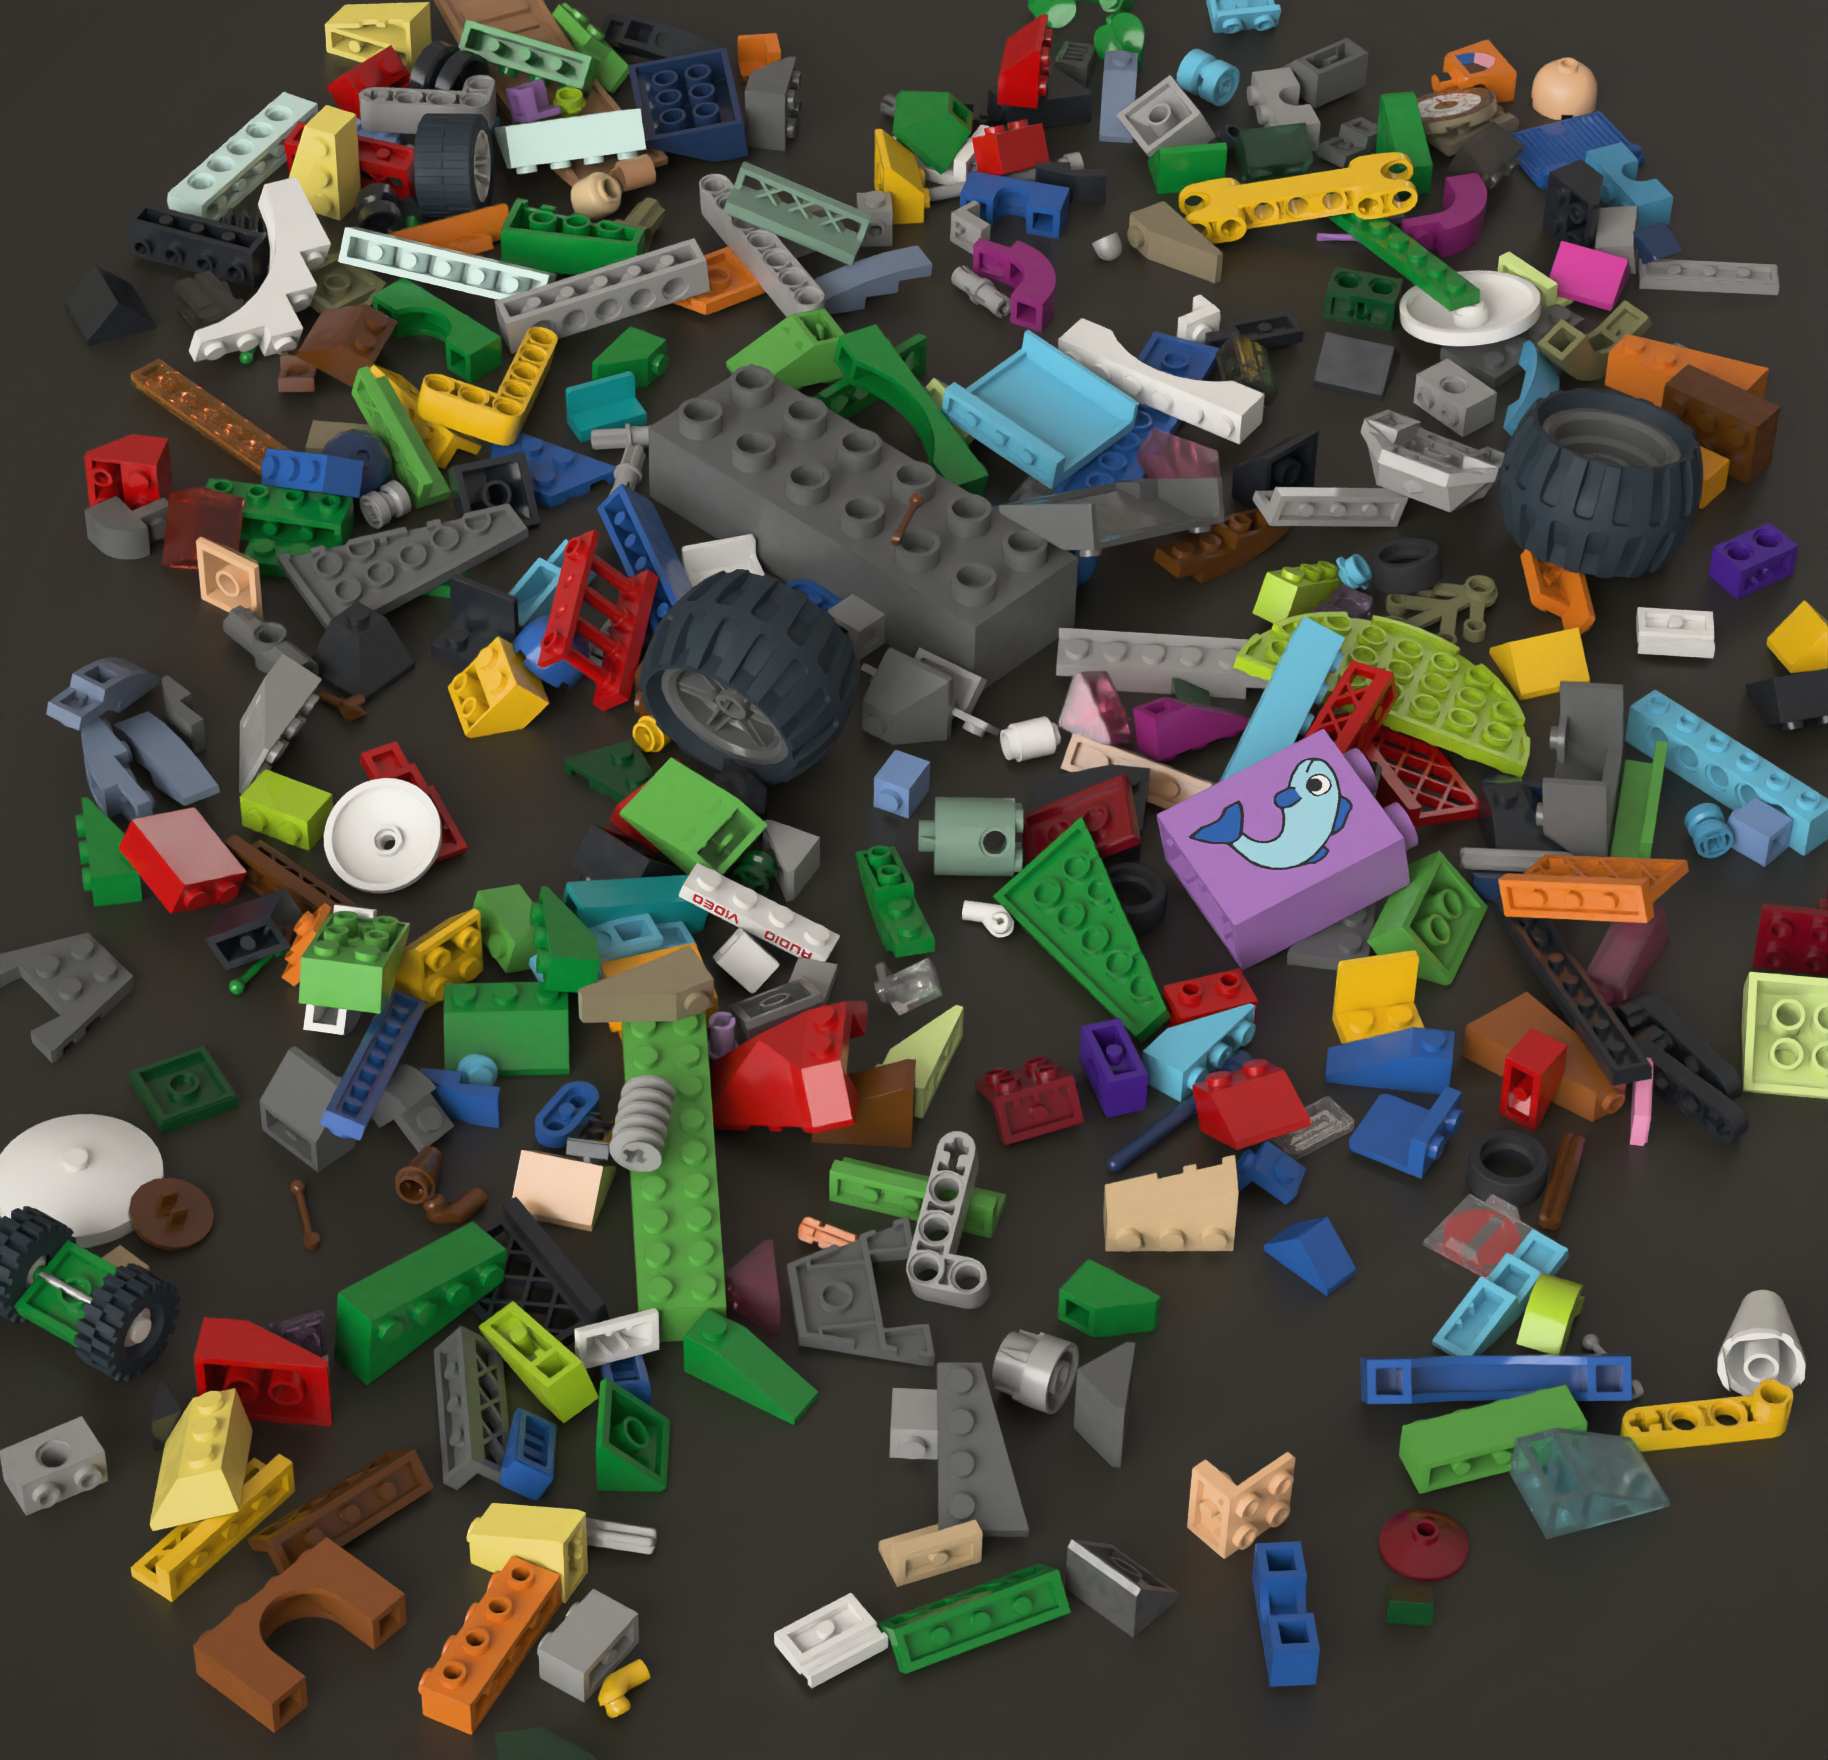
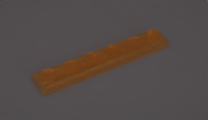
[131,358,291,476]

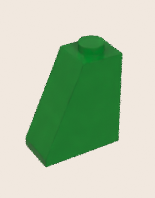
[1375,91,1433,196]

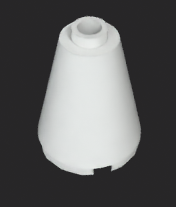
[1717,1290,1806,1396]

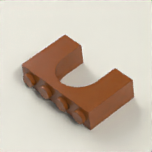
[193,1537,407,1733]

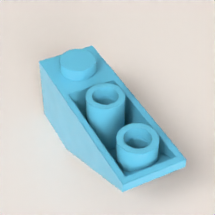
[1142,1003,1256,1103]

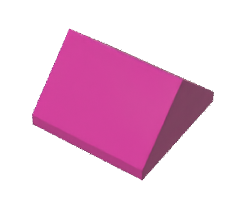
[1549,241,1631,311]

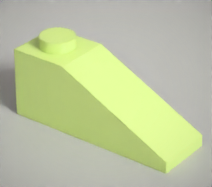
[875,1005,964,1118]

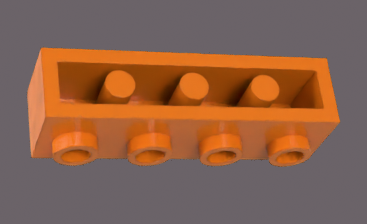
[418,1556,562,1735]

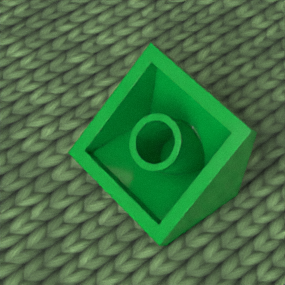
[1148,142,1227,194]
[596,1377,670,1492]

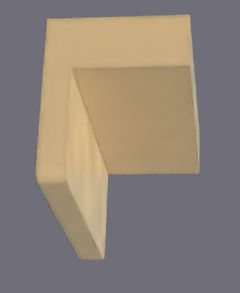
[879,1520,983,1587]

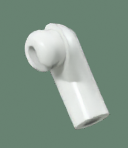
[962,900,1014,938]

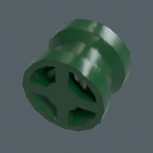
[730,850,778,896]

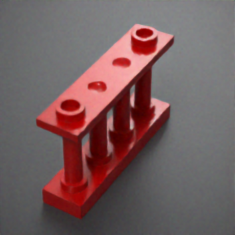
[537,530,659,711]

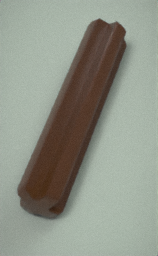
[1538,1132,1585,1231]

